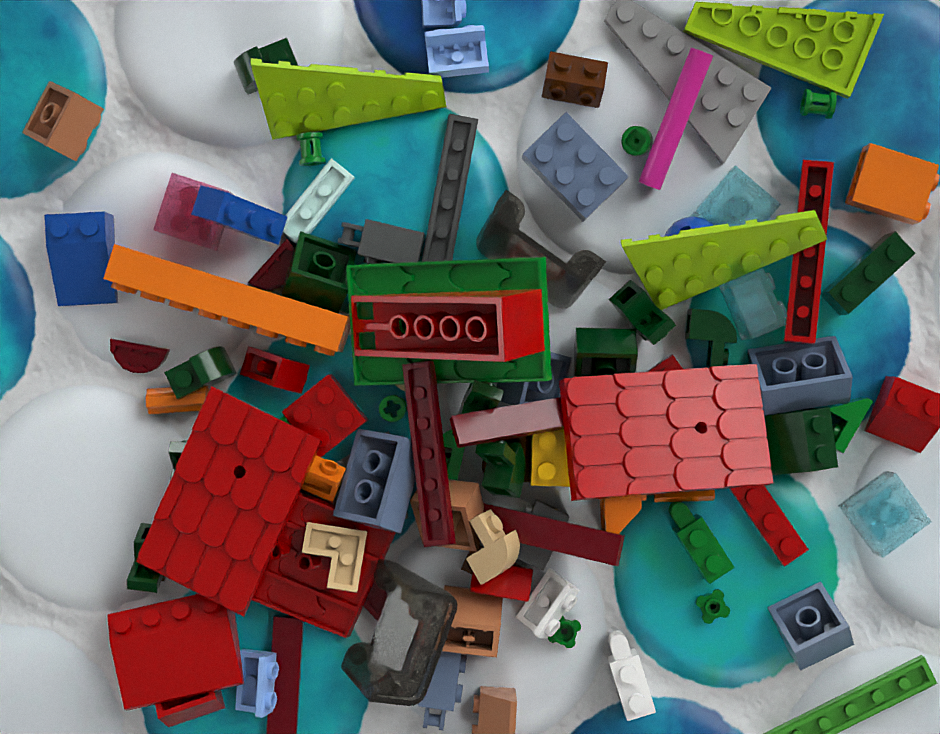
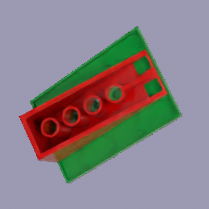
[346,257,552,386]

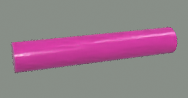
[638,48,713,190]

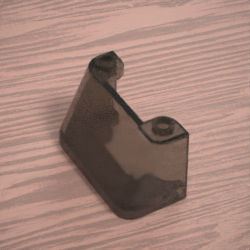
[476,190,606,309]
[341,559,458,706]

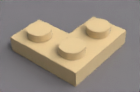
[302,522,367,593]

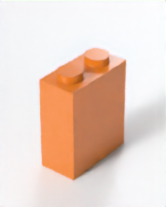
[845,143,940,225]

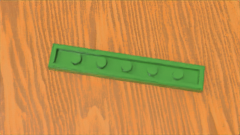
[763,655,938,734]

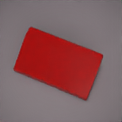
[469,565,533,602]

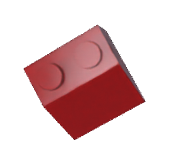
[864,376,940,453]
[155,690,225,727]

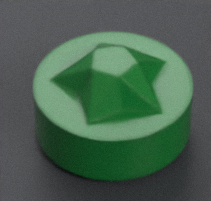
[621,126,653,156]

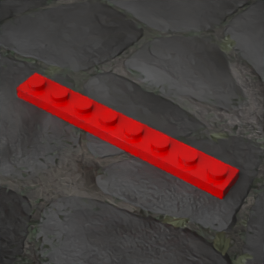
[647,354,809,567]

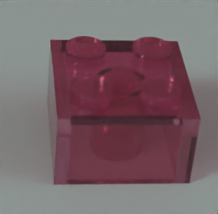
[153,173,234,251]

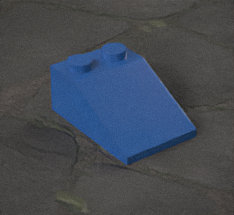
[44,211,118,306]

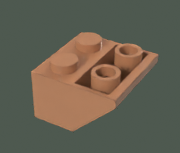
[437,585,503,658]

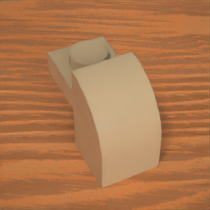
[466,509,520,585]

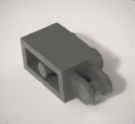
[337,219,425,264]

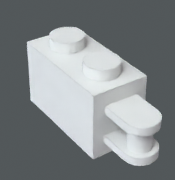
[606,631,656,721]

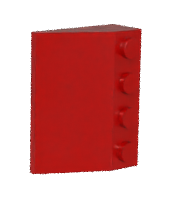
[107,594,244,711]

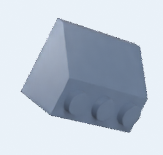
[748,336,853,415]
[333,429,416,534]

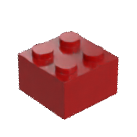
[282,374,369,458]

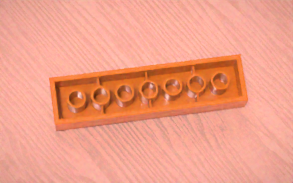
[103,244,350,356]

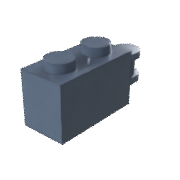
[418,641,467,731]

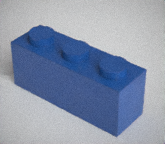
[191,185,288,245]

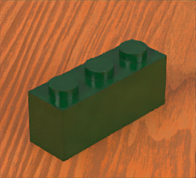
[820,231,916,316]

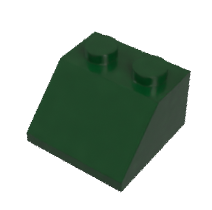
[281,231,356,314]
[573,328,638,377]
[764,407,838,475]

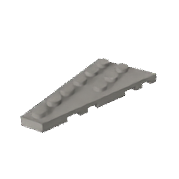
[604,0,771,165]

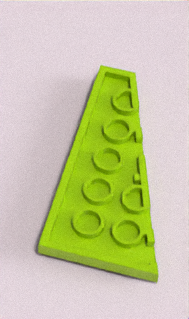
[683,2,884,99]
[251,58,447,140]
[621,210,828,310]

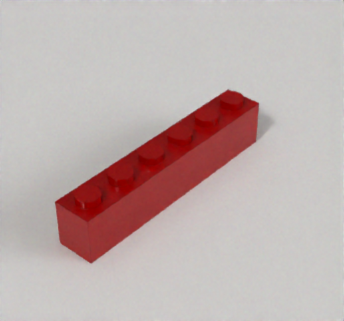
[783,160,834,345]

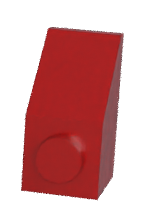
[240,346,310,394]

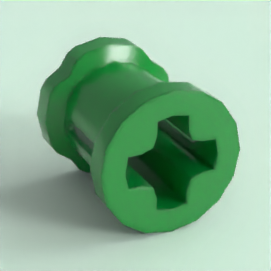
[800,88,837,119]
[296,132,326,166]
[379,395,407,422]

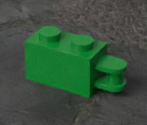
[668,502,735,584]

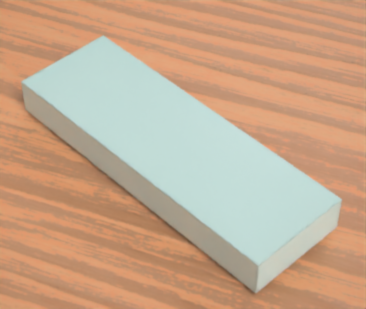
[283,158,355,243]

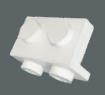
[516,569,580,639]

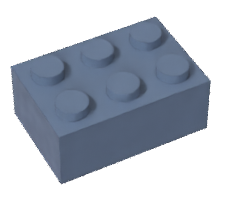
[522,112,629,222]

